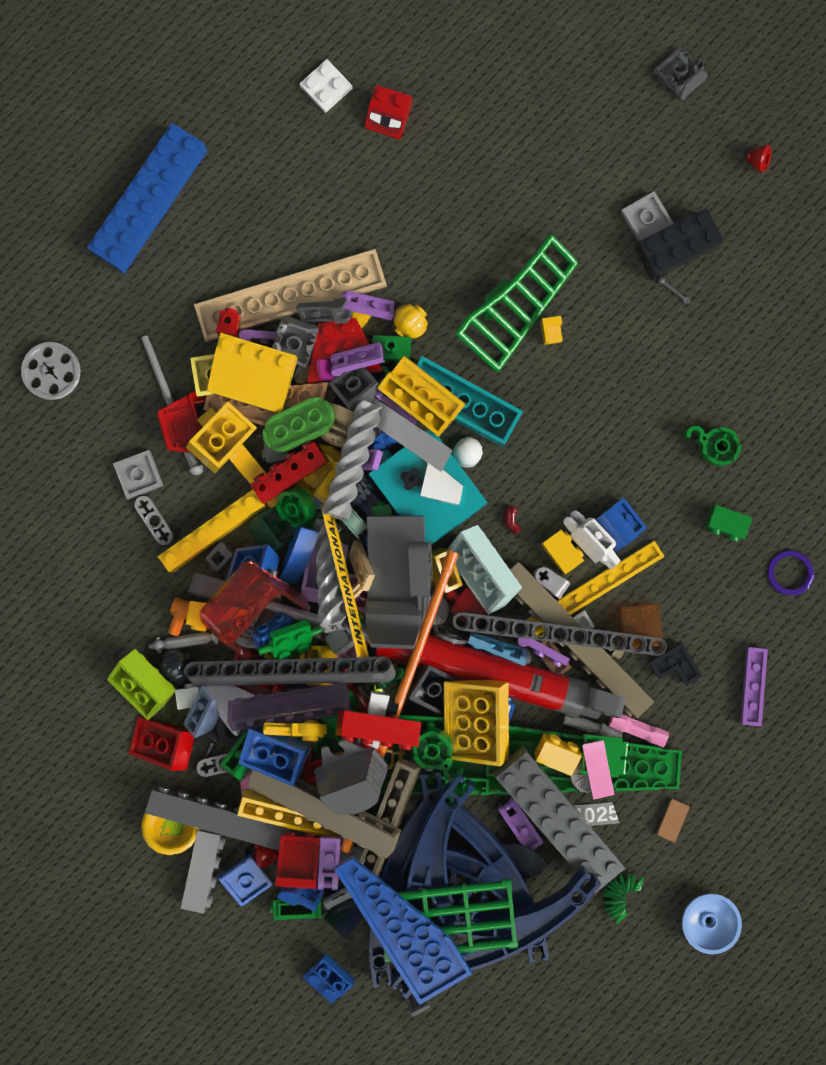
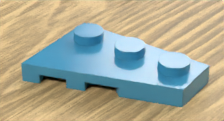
[468,632,527,666]

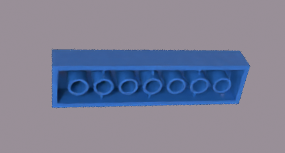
[87,123,207,274]

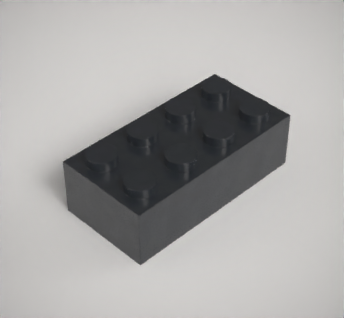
[635,208,724,281]

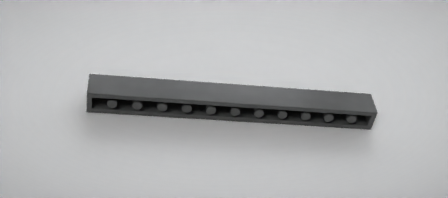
[145,785,364,864]

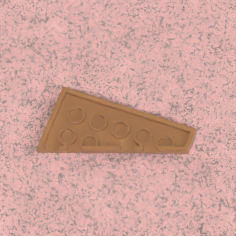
[203,382,329,426]

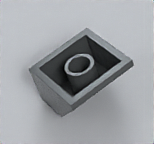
[328,367,379,412]

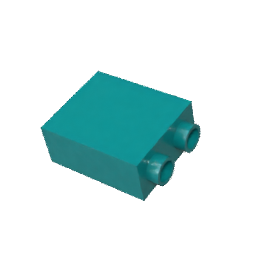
[369,426,488,545]

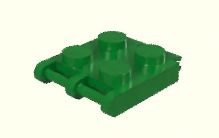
[579,734,629,778]

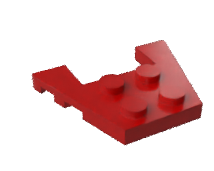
[308,318,383,384]
[157,391,207,453]

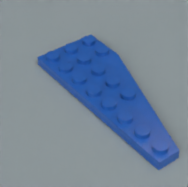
[334,856,472,1005]

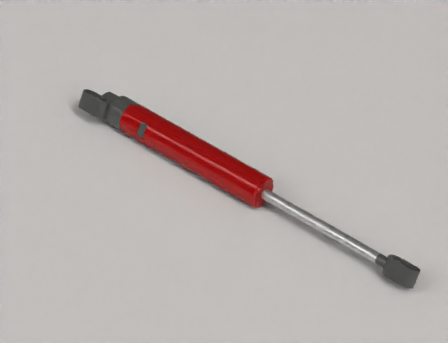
[188,573,626,719]

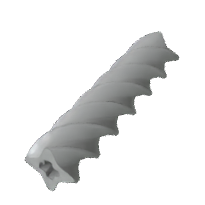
[323,400,383,521]
[314,518,347,633]

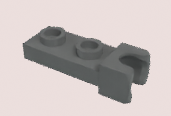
[296,298,352,324]

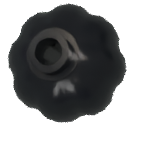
[159,650,194,685]

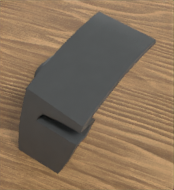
[365,515,433,649]

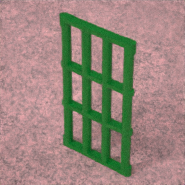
[384,878,518,963]

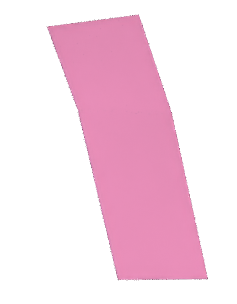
[583,740,614,800]

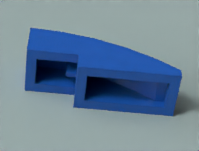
[279,525,319,584]

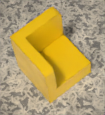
[540,316,562,345]

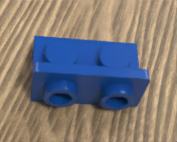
[251,612,293,648]

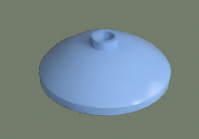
[682,893,742,954]

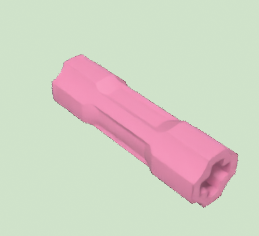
[608,714,669,748]

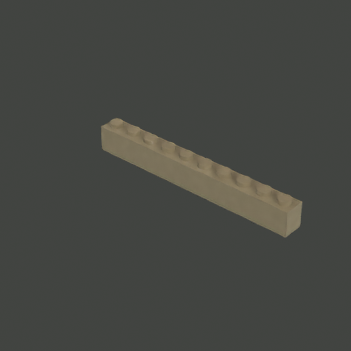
[509,562,654,718]

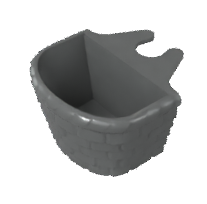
[314,740,387,815]

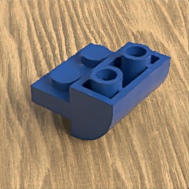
[595,497,647,552]
[277,869,330,911]
[303,952,355,1004]

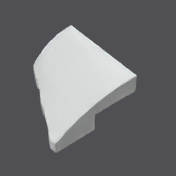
[420,463,463,506]

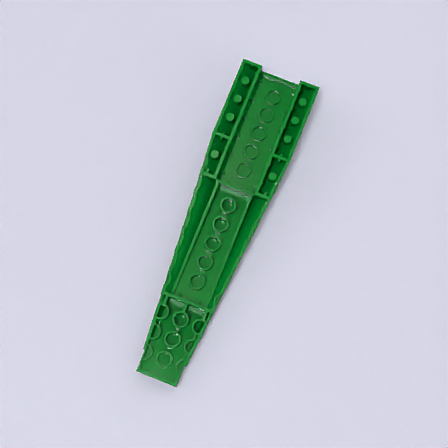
[380,714,682,796]

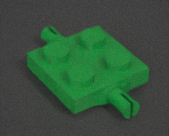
[257,619,323,660]

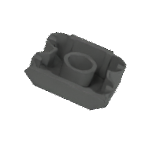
[654,47,708,100]
[272,316,319,367]

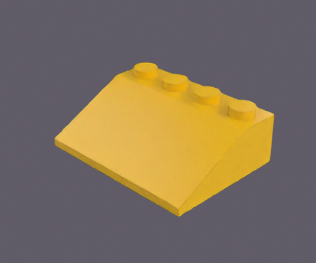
[207,333,298,413]
[444,680,509,766]

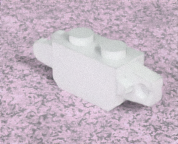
[563,510,620,569]

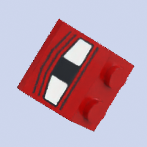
[365,85,412,140]

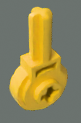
[263,720,327,742]

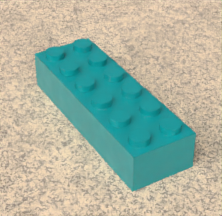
[417,356,523,448]

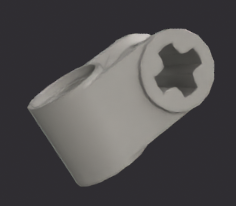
[532,567,570,599]

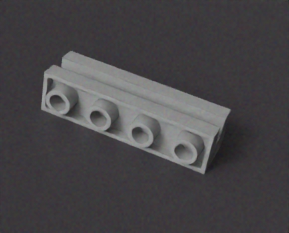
[181,829,225,913]

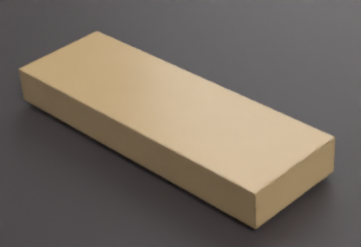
[348,540,375,591]

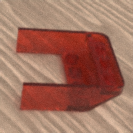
[199,561,311,660]

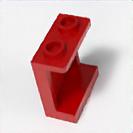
[275,832,320,889]

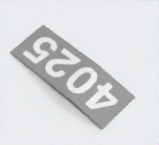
[574,802,619,826]

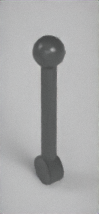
[658,277,691,305]

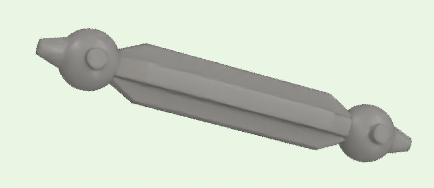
[149,628,225,653]

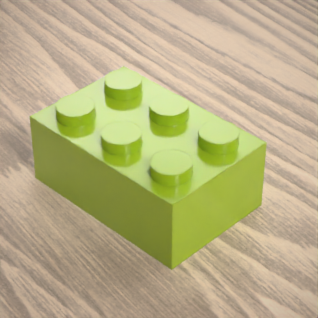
[107,649,176,720]

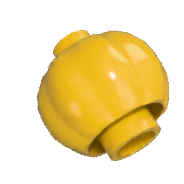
[393,304,428,338]

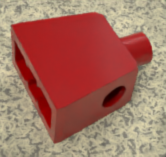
[445,588,487,627]

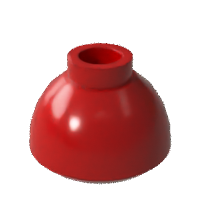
[747,145,772,172]
[254,844,279,868]

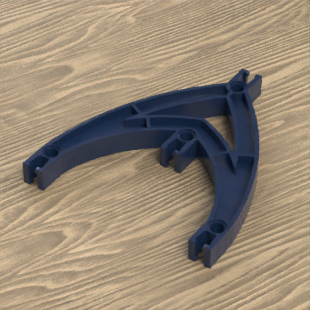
[369,769,549,988]
[391,770,601,999]

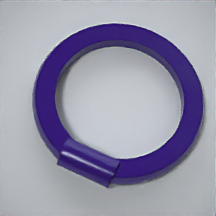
[767,550,815,596]

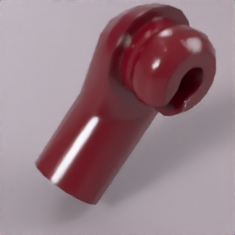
[503,506,522,535]

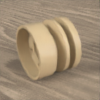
[320,403,354,448]

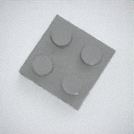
[621,191,673,242]
[113,450,164,500]

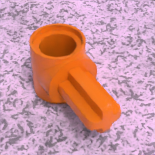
[168,597,190,636]

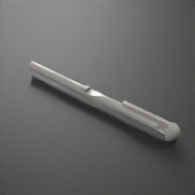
[141,336,203,475]

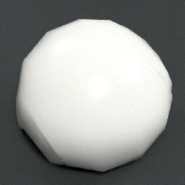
[453,437,483,468]

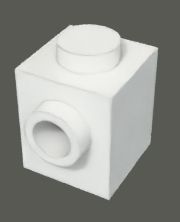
[175,683,201,710]

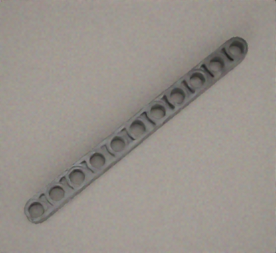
[452,612,667,655]
[184,657,396,686]

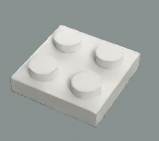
[300,59,353,113]

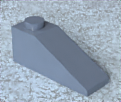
[183,686,218,738]

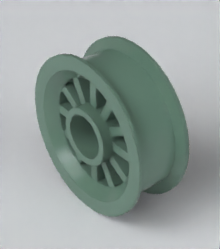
[343,509,367,539]

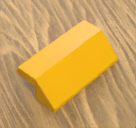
[378,356,465,436]

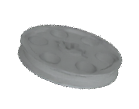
[21,342,81,400]

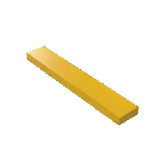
[197,408,279,509]

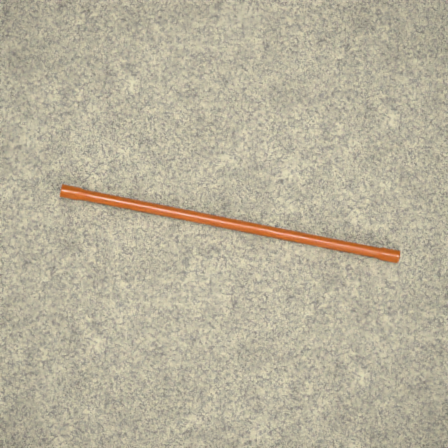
[340,550,459,853]

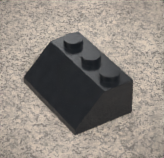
[407,664,461,716]

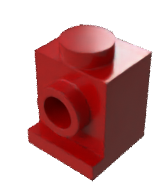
[215,308,241,338]

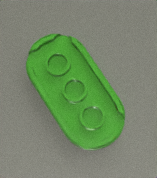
[263,397,335,453]

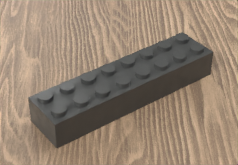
[493,745,625,893]

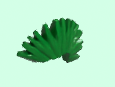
[603,873,644,924]

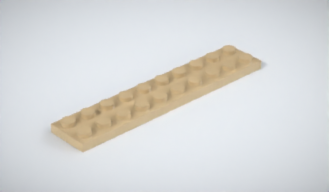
[194,249,387,342]

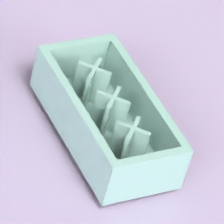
[448,525,522,615]

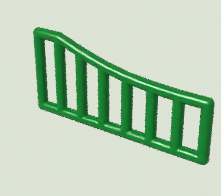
[455,234,578,372]

